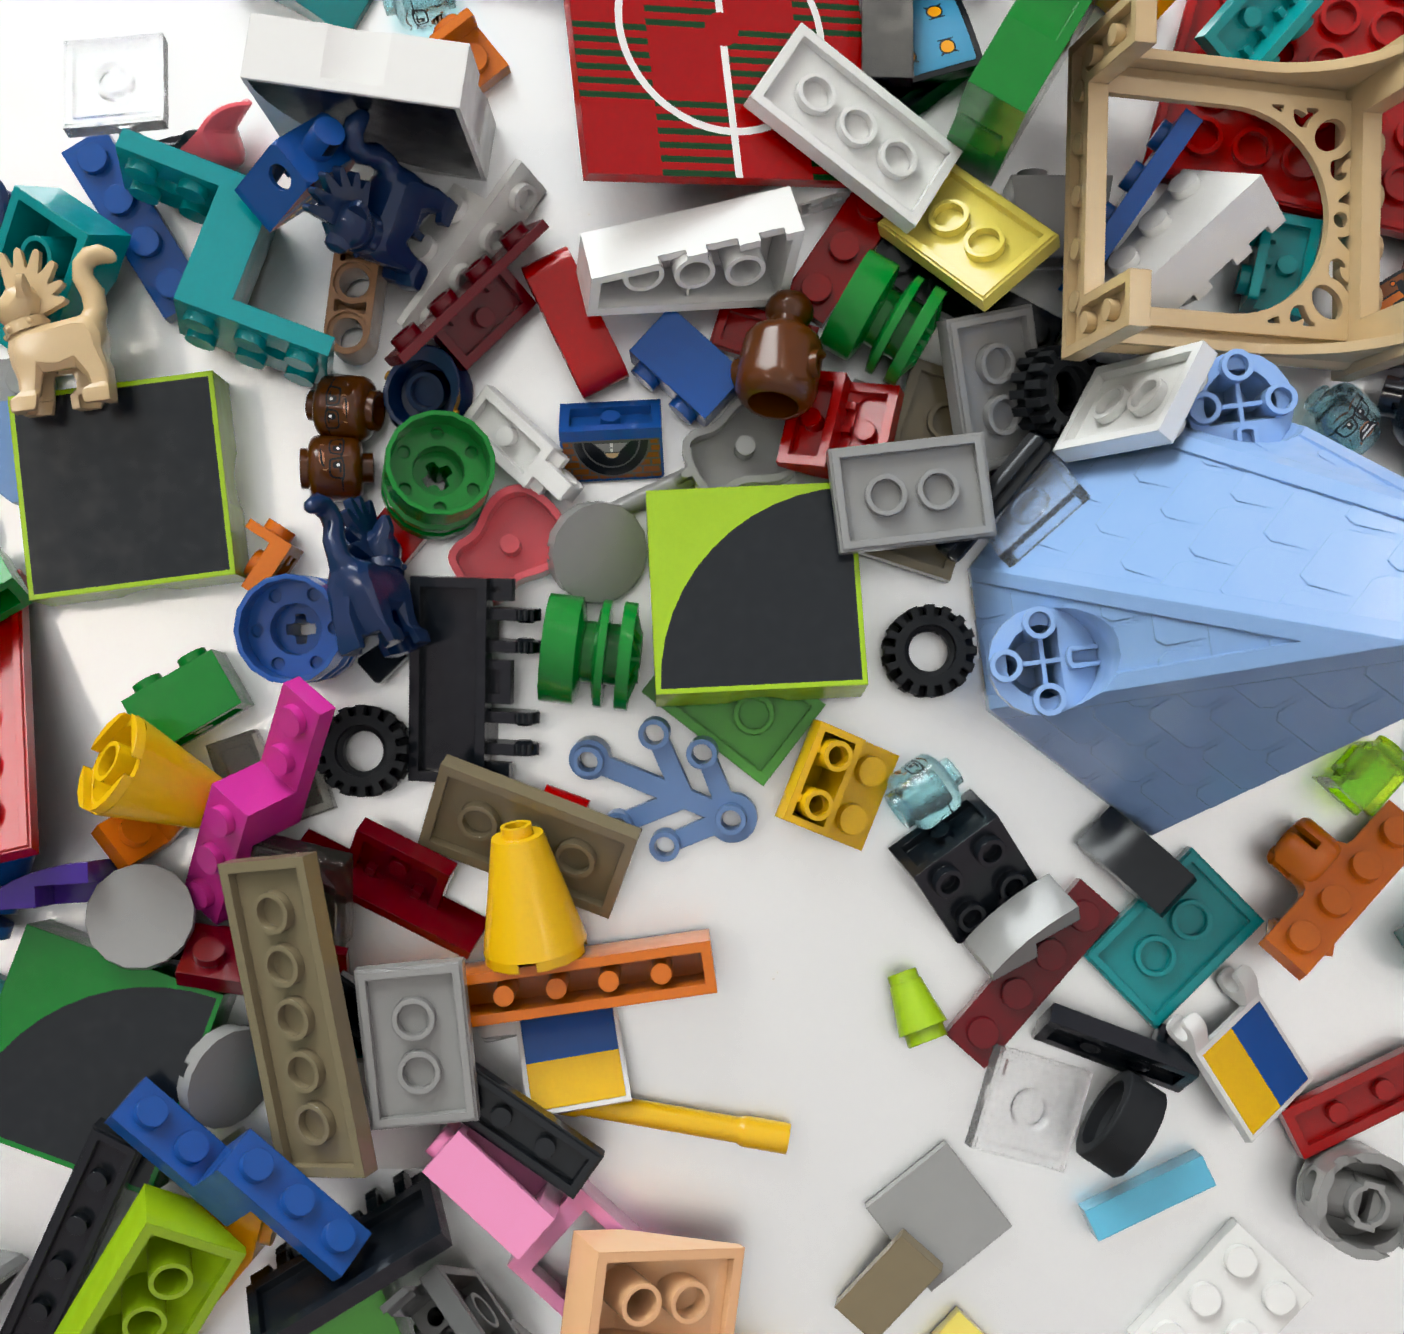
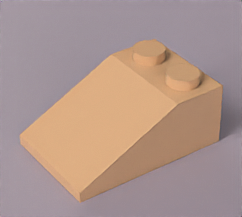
[560,1229,745,1334]

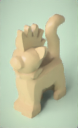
[0,244,118,418]

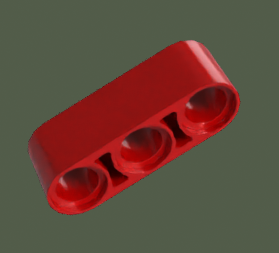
[521,246,629,399]

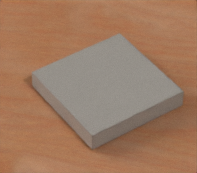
[865,1140,1012,1292]

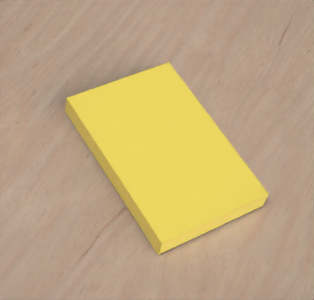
[877,164,1060,312]

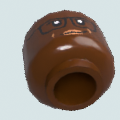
[305,374,386,442]
[299,435,374,502]

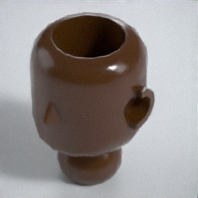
[731,289,826,420]

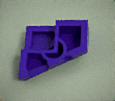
[0,859,118,910]

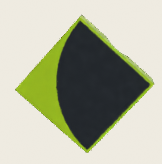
[646,483,868,707]

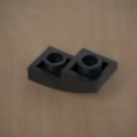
[1076,806,1197,918]

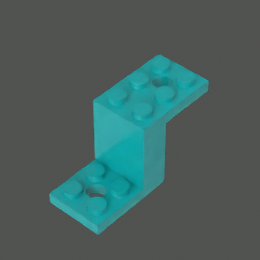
[115,128,335,387]

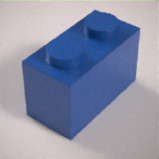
[629,312,737,427]

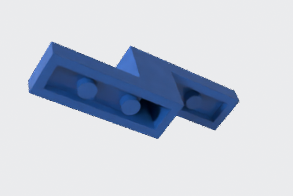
[104,1077,372,1281]

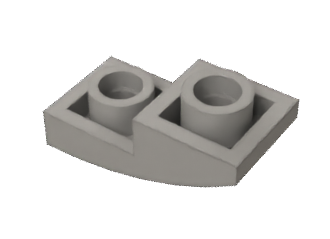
[964,874,1080,981]

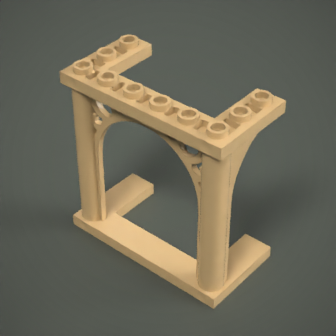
[1061,0,1404,382]

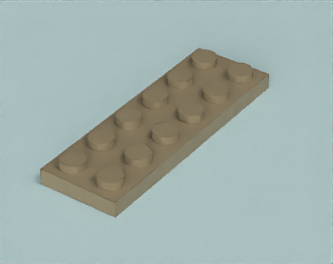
[217,851,378,1178]

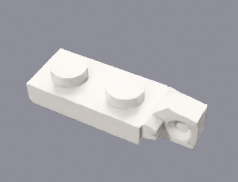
[463,385,584,503]

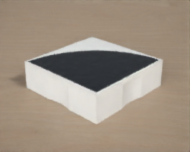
[240,13,496,182]

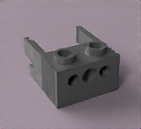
[379,1264,519,1334]

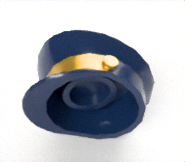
[383,344,473,427]

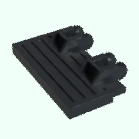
[408,575,541,782]
[246,1171,453,1334]

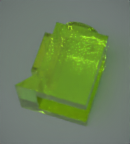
[1312,735,1404,816]

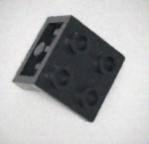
[888,789,1037,944]

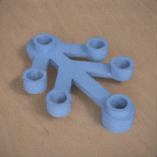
[569,716,758,862]

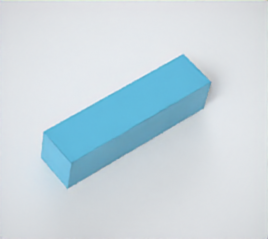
[1078,1149,1216,1241]

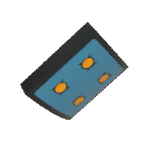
[860,0,982,96]

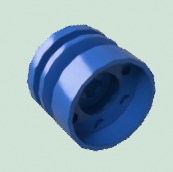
[233,573,364,683]

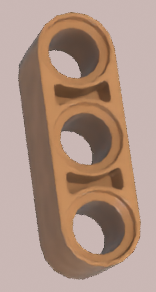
[324,251,387,366]

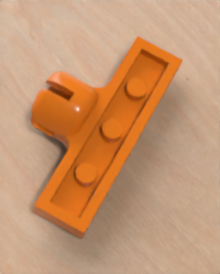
[1258,800,1404,981]

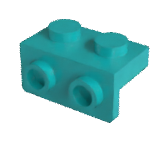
[1194,0,1324,62]
[1234,202,1323,322]

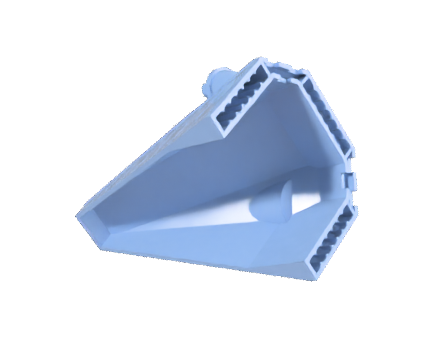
[967,349,1404,836]

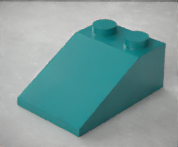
[0,185,132,349]

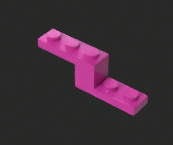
[185,676,336,925]

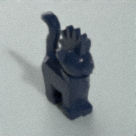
[302,109,458,292]
[303,493,431,658]

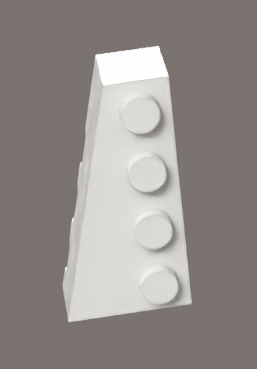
[1089,169,1286,364]
[576,186,805,317]

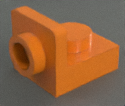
[429,8,511,94]
[241,518,304,590]
[91,817,185,869]

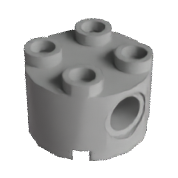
[1296,1140,1404,1261]

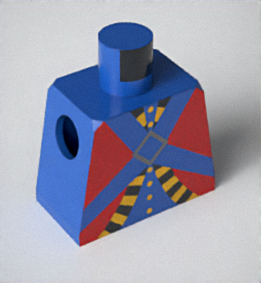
[234,112,355,233]

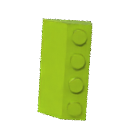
[54,1183,247,1334]

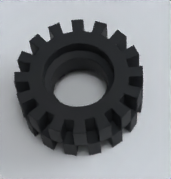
[1009,344,1099,439]
[881,604,977,698]
[317,705,410,797]

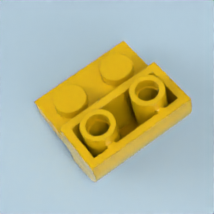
[775,719,899,851]

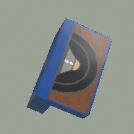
[559,399,664,482]

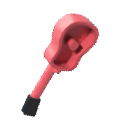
[357,484,562,684]

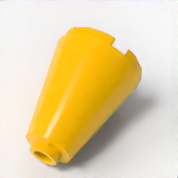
[77,712,223,829]
[483,820,588,975]

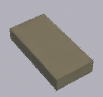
[834,1228,943,1334]

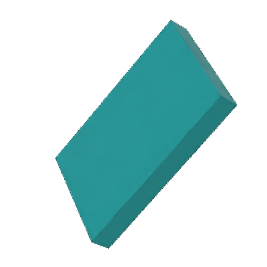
[1082,846,1265,1030]

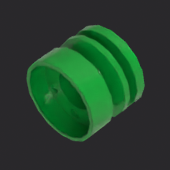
[820,249,948,386]
[381,410,495,540]
[537,593,644,711]

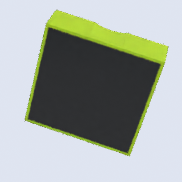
[8,370,249,606]

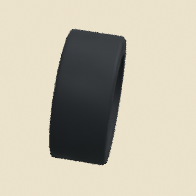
[1076,1070,1167,1178]

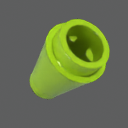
[887,967,947,1049]

